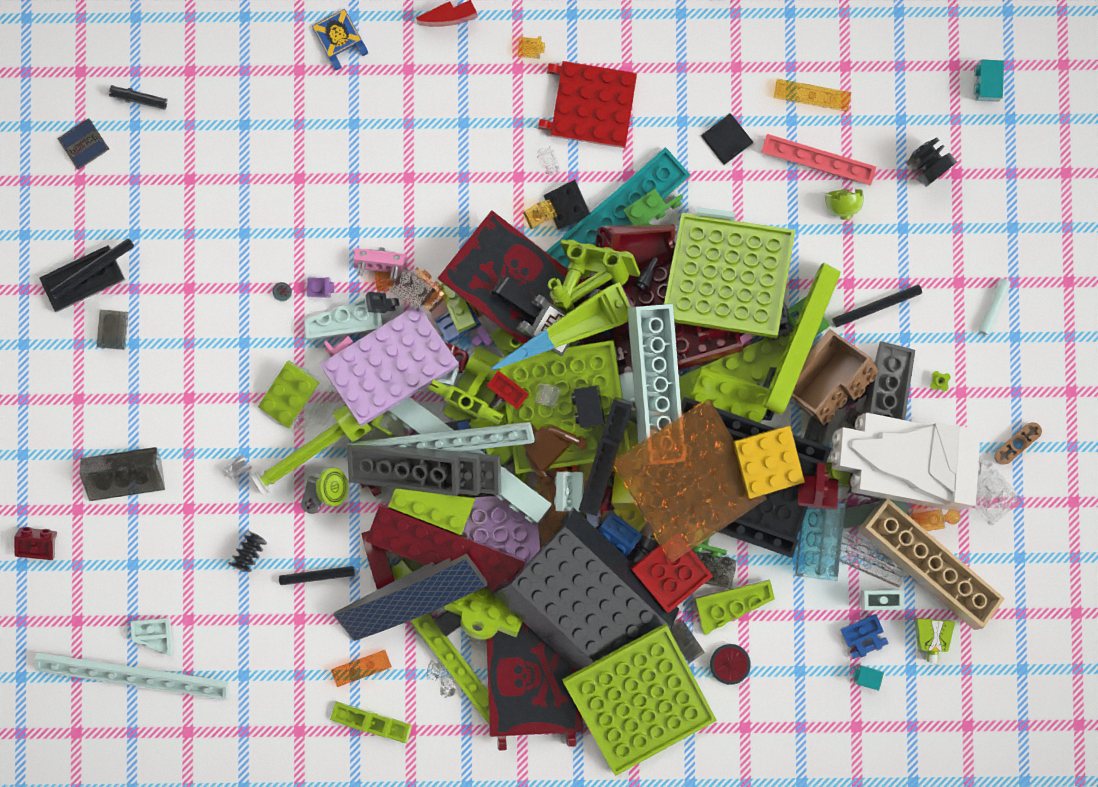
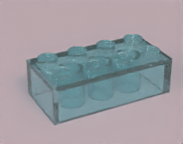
[795,503,846,581]

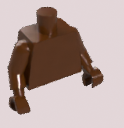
[524,423,587,485]

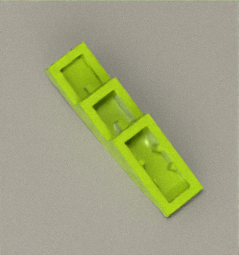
[330,701,412,743]

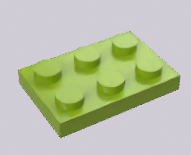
[258,360,320,429]

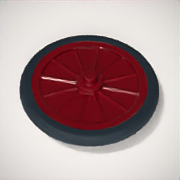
[710,644,751,685]

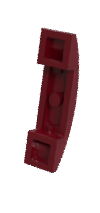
[361,531,395,590]

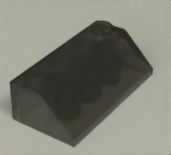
[79,447,165,501]

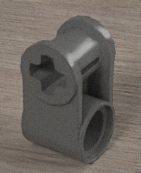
[301,475,322,514]

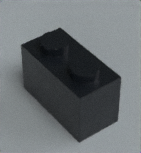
[571,385,605,428]

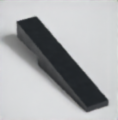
[579,397,634,516]

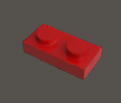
[487,370,530,410]

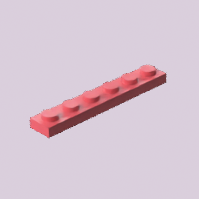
[761,134,877,186]

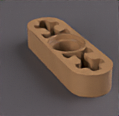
[994,422,1042,465]

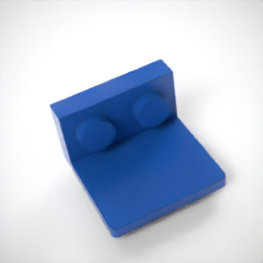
[598,512,643,557]

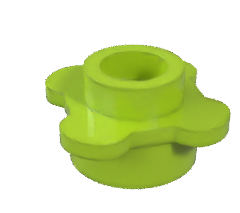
[930,371,951,392]

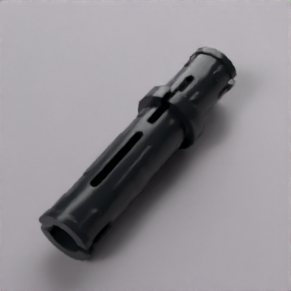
[109,85,168,110]

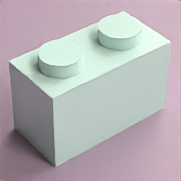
[861,589,904,610]

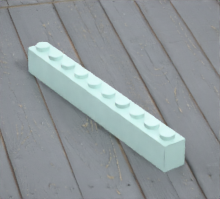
[388,397,554,524]

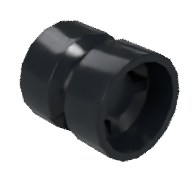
[630,534,660,563]

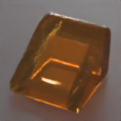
[375,271,396,292]

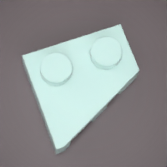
[130,618,173,656]

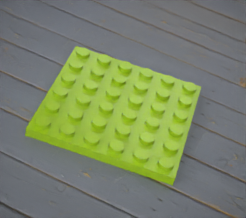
[664,213,796,338]
[498,340,632,474]
[562,623,717,776]

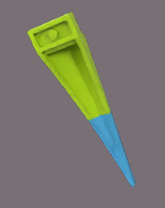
[491,282,631,370]

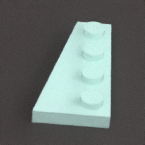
[304,298,383,340]

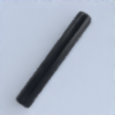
[279,566,355,586]

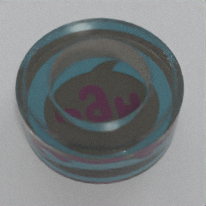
[272,282,292,302]

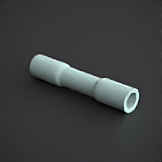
[978,278,1011,335]

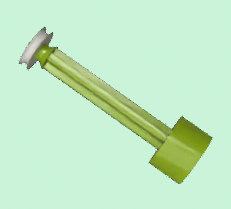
[250,404,372,497]

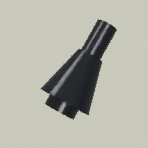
[632,257,658,291]

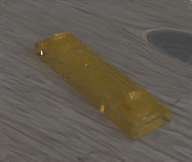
[773,78,852,112]

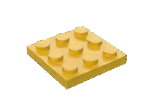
[733,425,804,499]

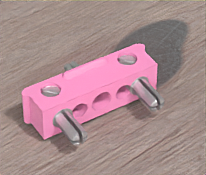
[354,247,407,280]

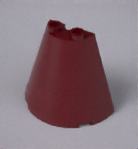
[595,224,677,287]

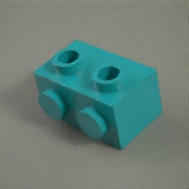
[973,59,1004,102]

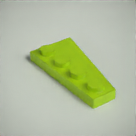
[695,579,775,636]

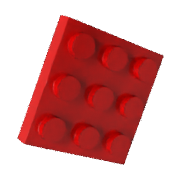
[631,531,713,613]

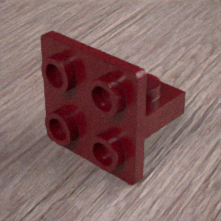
[798,463,839,510]

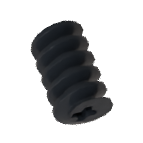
[228,530,267,573]

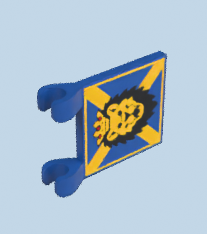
[312,8,369,70]

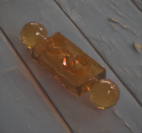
[908,509,961,531]

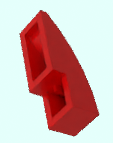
[416,0,478,27]

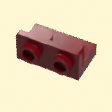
[14,527,57,560]

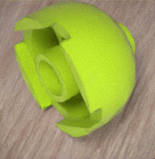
[825,189,864,220]

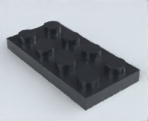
[39,245,126,313]

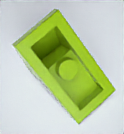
[392,557,425,580]

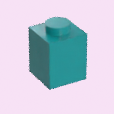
[852,664,884,691]

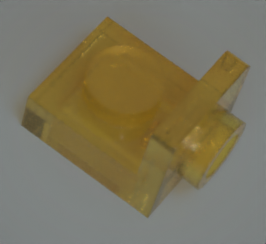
[518,36,545,59]
[523,200,557,229]

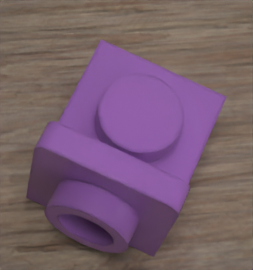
[307,277,334,298]

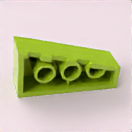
[388,489,476,535]

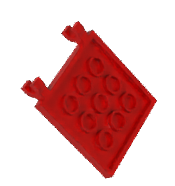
[538,61,637,148]

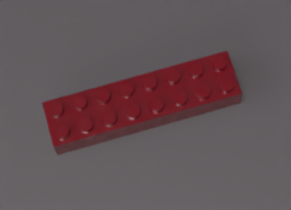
[365,504,526,591]

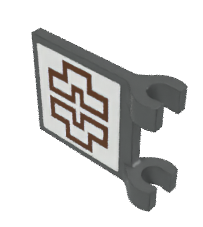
[517,295,570,357]

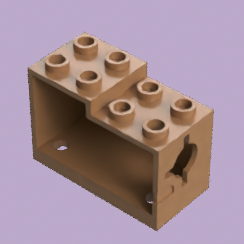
[789,329,878,426]

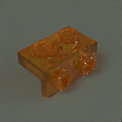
[404,267,447,313]

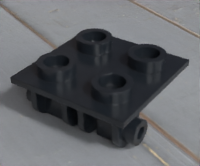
[543,179,590,230]

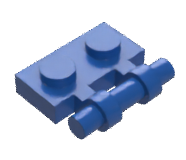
[840,614,889,659]

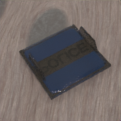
[57,118,110,170]

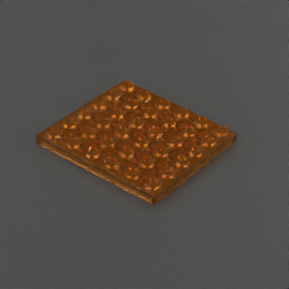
[612,399,767,562]

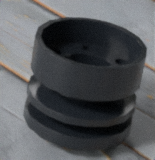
[905,137,958,187]

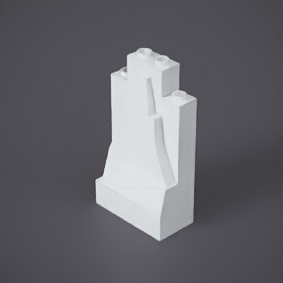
[831,413,981,512]

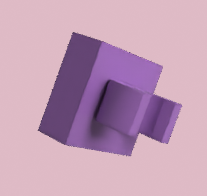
[471,326,493,347]

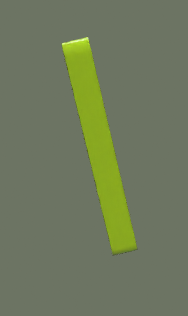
[762,262,841,415]

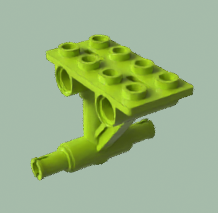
[548,240,640,314]
[428,346,504,425]

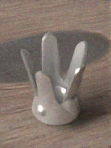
[224,453,252,480]

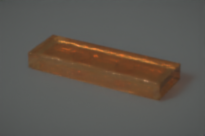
[331,649,392,687]

